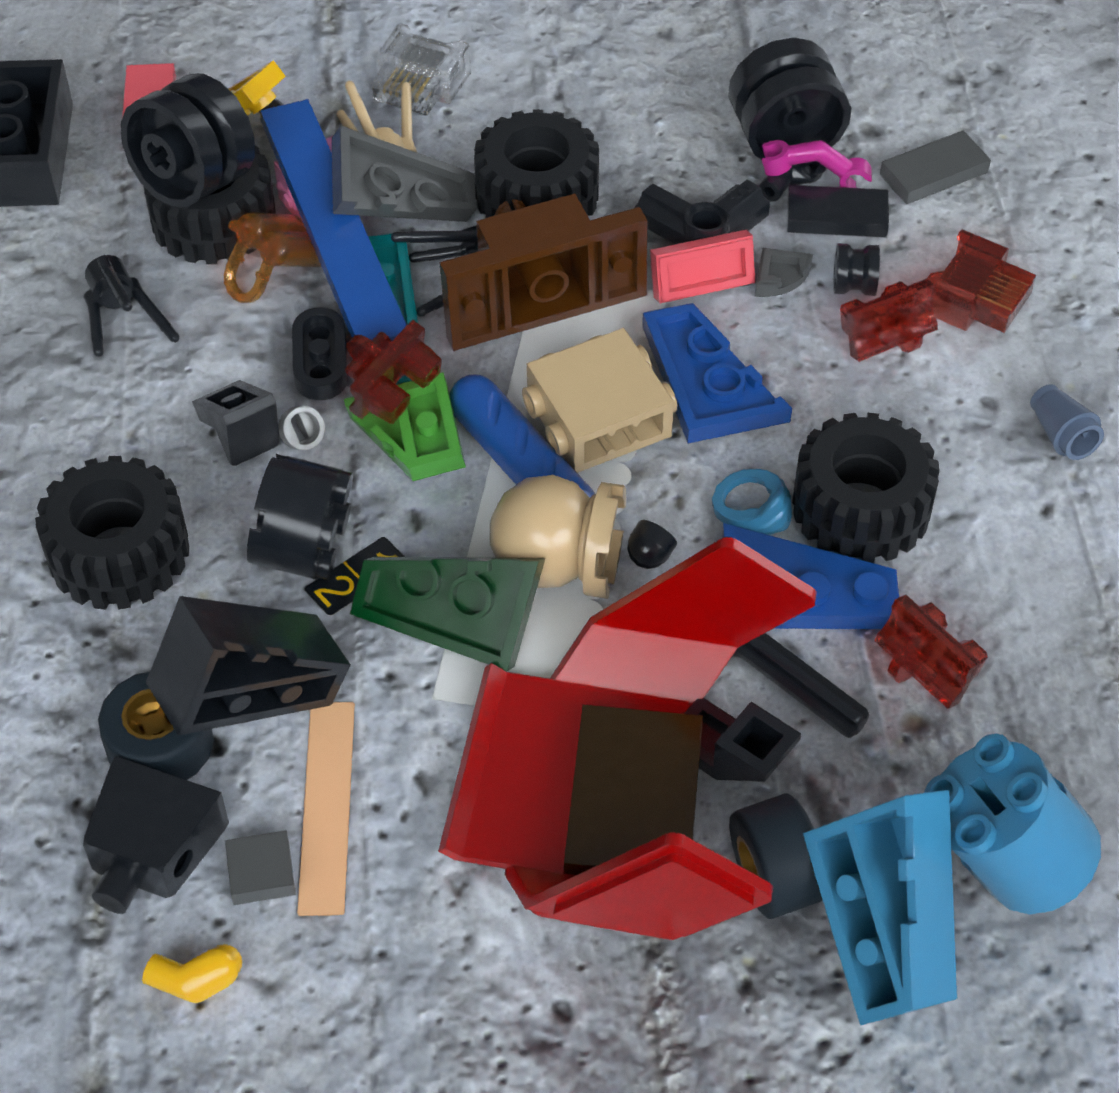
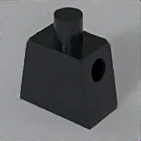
[83,756,229,914]

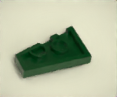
[350,557,546,671]

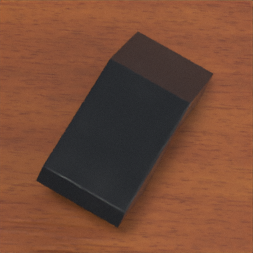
[684,698,801,782]

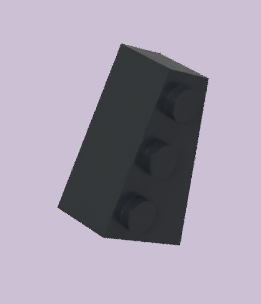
[146,596,351,735]

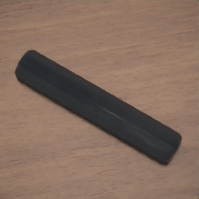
[735,633,870,738]

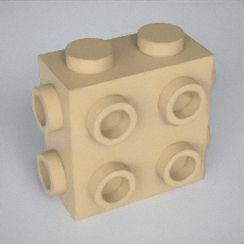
[522,328,677,473]

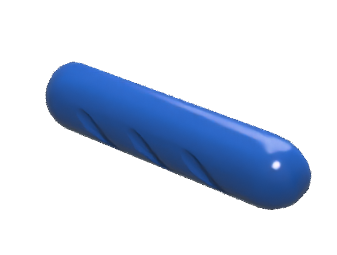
[449,374,595,498]

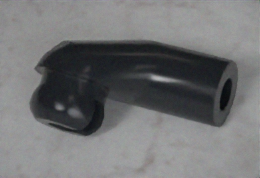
[759,161,827,202]

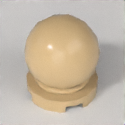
[490,475,626,599]

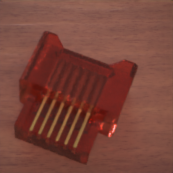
[919,229,1036,333]

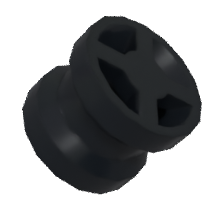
[833,243,880,296]

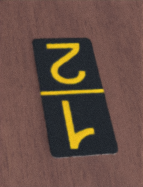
[305,537,405,616]

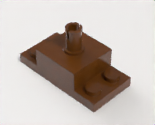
[439,194,647,351]

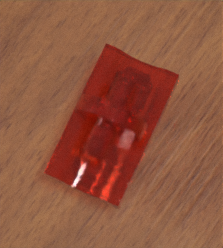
[840,279,938,362]
[345,319,442,424]
[874,595,988,709]

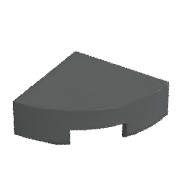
[755,248,813,297]

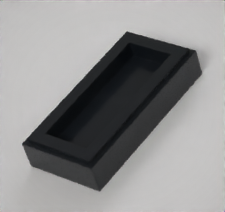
[787,185,889,238]

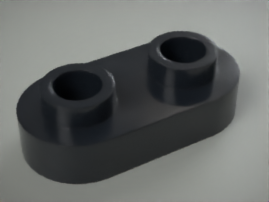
[292,307,348,400]

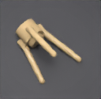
[336,81,417,152]

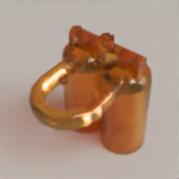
[223,212,322,303]

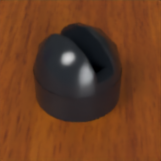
[627,520,677,569]

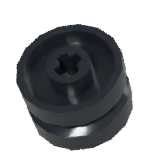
[728,37,852,160]
[121,74,255,208]

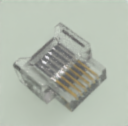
[372,23,471,116]

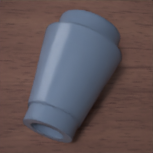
[1030,384,1104,460]

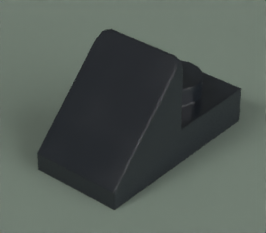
[192,380,279,466]

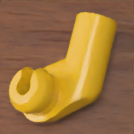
[142,944,242,1003]

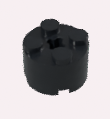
[247,454,353,581]

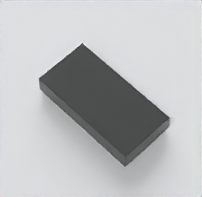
[880,130,991,205]

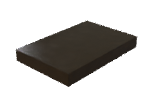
[564,705,703,875]

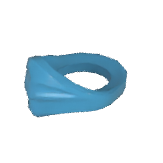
[712,469,792,535]

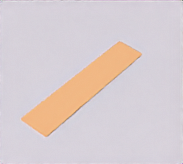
[297,702,355,916]

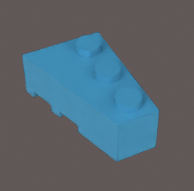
[803,790,957,1026]

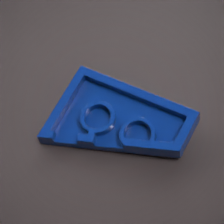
[642,303,792,444]
[722,523,901,629]

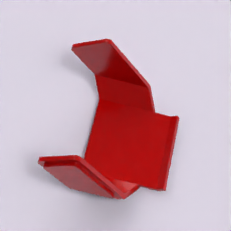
[438,537,817,940]

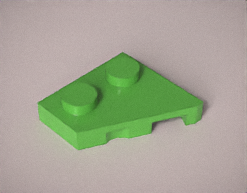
[344,372,466,481]

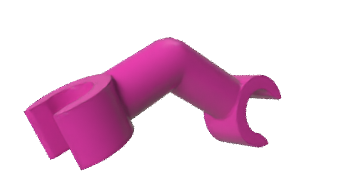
[762,140,872,188]

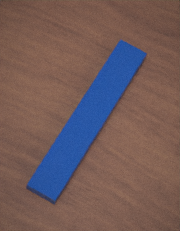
[260,99,410,357]

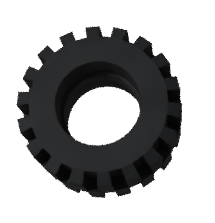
[474,109,599,218]
[143,145,276,264]
[792,412,940,563]
[35,456,190,610]

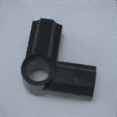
[634,180,770,244]

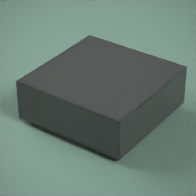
[225,830,296,905]

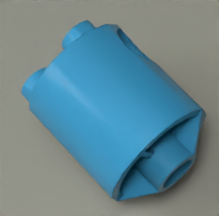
[924,733,1101,915]

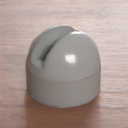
[278,406,325,450]

